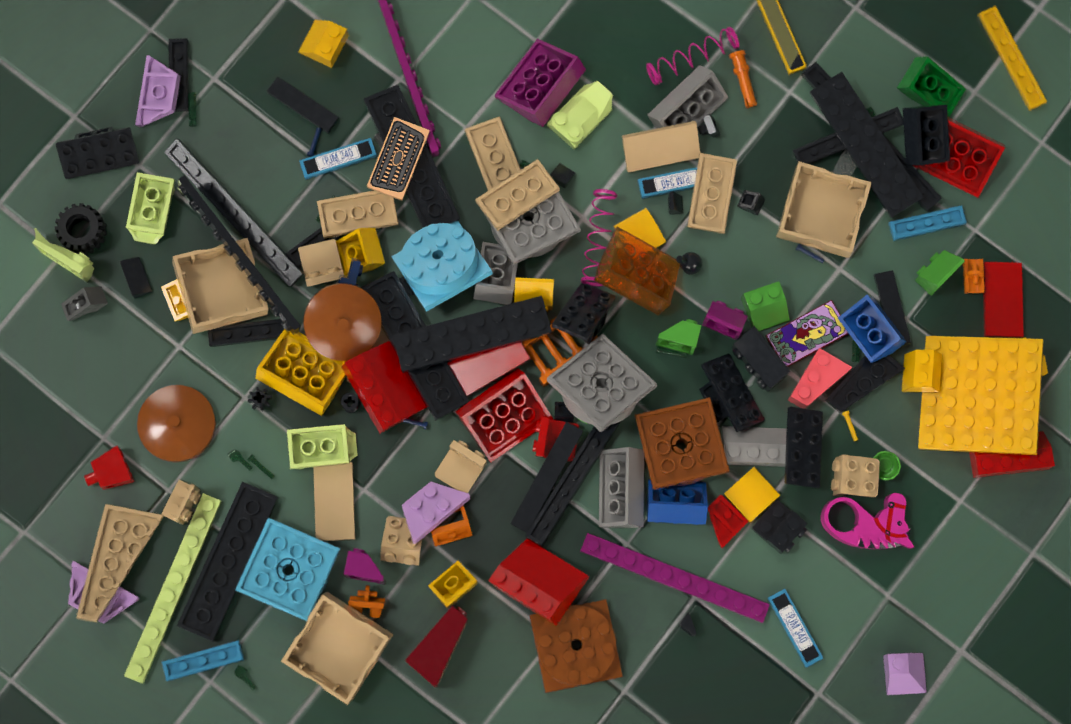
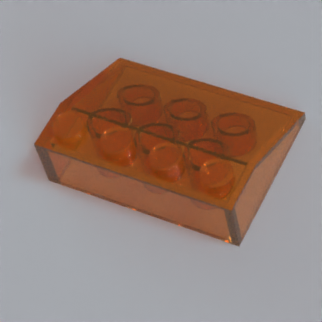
[594,227,680,315]

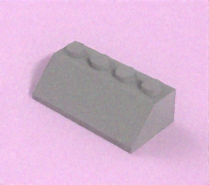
[647,65,729,129]
[722,426,787,467]
[599,447,644,528]

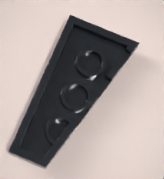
[825,355,905,413]

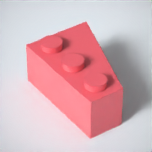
[788,348,852,409]

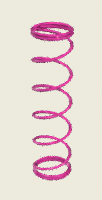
[646,26,739,85]
[581,189,617,286]

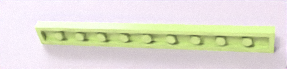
[124,493,222,684]

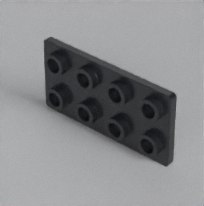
[56,126,139,179]
[552,283,616,344]
[699,353,764,432]
[784,407,823,488]

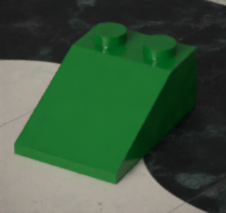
[897,56,966,117]

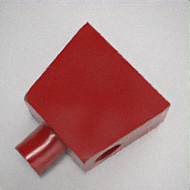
[84,446,135,490]

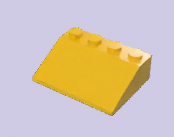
[255,329,348,416]

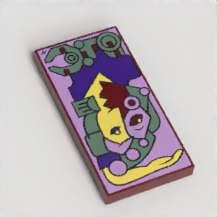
[765,300,849,367]

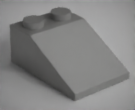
[473,242,518,305]

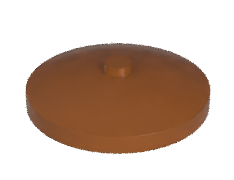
[303,283,381,361]
[137,385,216,462]

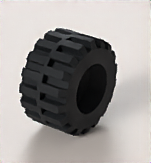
[55,203,107,255]

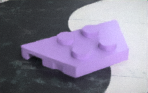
[135,56,181,127]
[402,482,470,545]
[68,561,139,624]

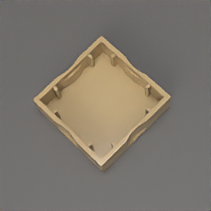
[776,162,872,258]
[172,238,269,334]
[281,592,393,705]

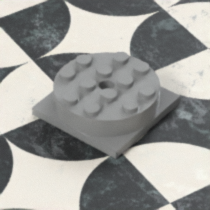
[483,167,581,265]
[547,334,657,432]

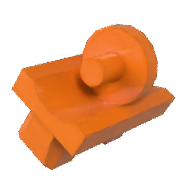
[963,259,985,293]
[348,585,385,618]

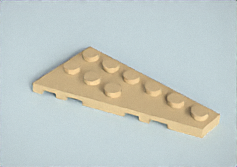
[77,504,163,623]

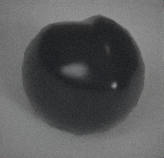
[676,252,702,275]

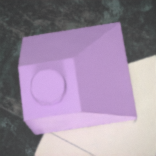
[883,653,927,695]

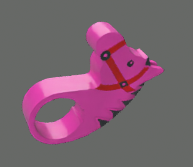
[821,493,914,549]

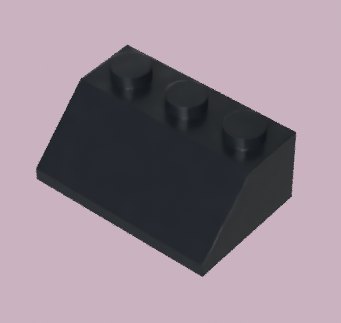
[903,105,950,165]
[732,326,790,392]

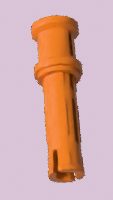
[729,50,757,108]

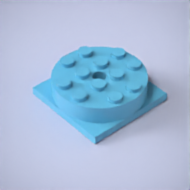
[391,221,493,312]
[235,518,341,621]

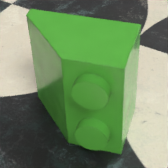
[915,250,965,296]
[741,281,790,332]
[656,319,701,355]

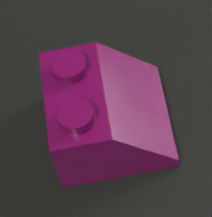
[702,301,748,340]
[344,548,386,585]

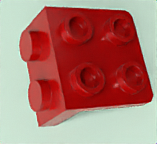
[532,417,579,462]

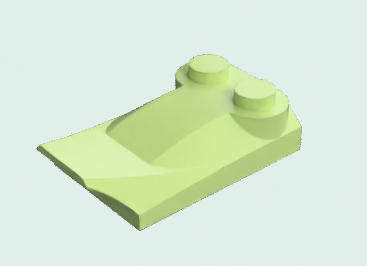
[547,81,613,150]
[126,172,176,244]
[32,228,94,283]
[287,424,358,470]

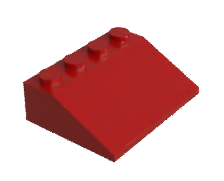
[912,117,1005,198]
[341,341,427,433]
[455,368,553,463]
[488,538,589,626]

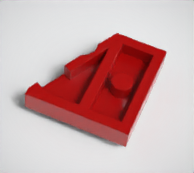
[707,494,749,548]

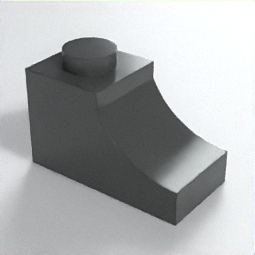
[61,286,108,321]

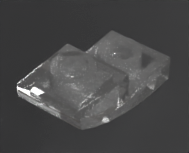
[832,149,856,176]

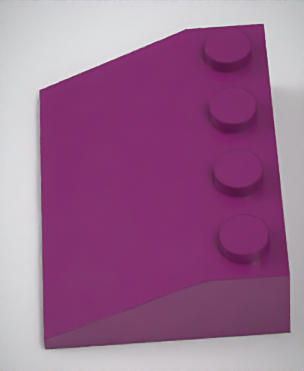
[494,39,586,127]

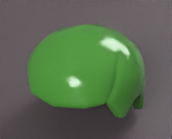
[873,451,901,480]

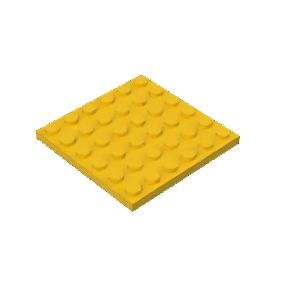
[918,336,1044,455]

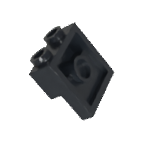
[751,499,807,554]

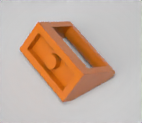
[431,505,472,547]

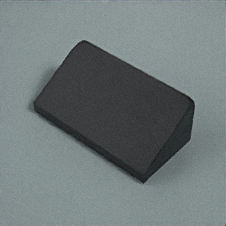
[120,257,152,299]

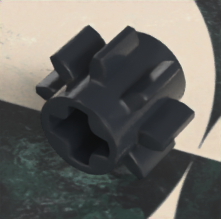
[248,387,272,412]

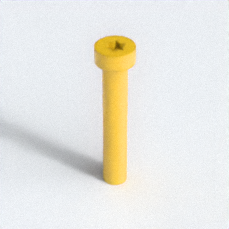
[842,410,858,441]

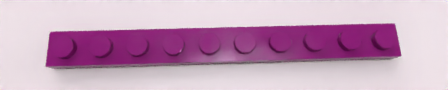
[377,0,441,158]
[580,533,770,623]

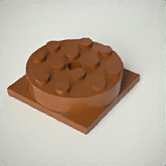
[635,397,730,490]
[529,599,623,693]

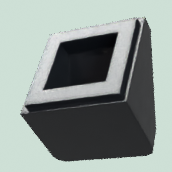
[550,163,575,188]
[737,190,765,215]
[668,191,683,215]
[554,402,574,423]
[678,612,697,637]

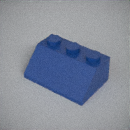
[838,294,907,363]
[647,480,708,525]

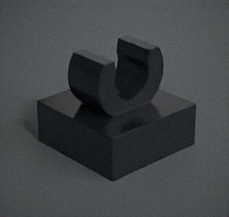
[697,115,720,138]

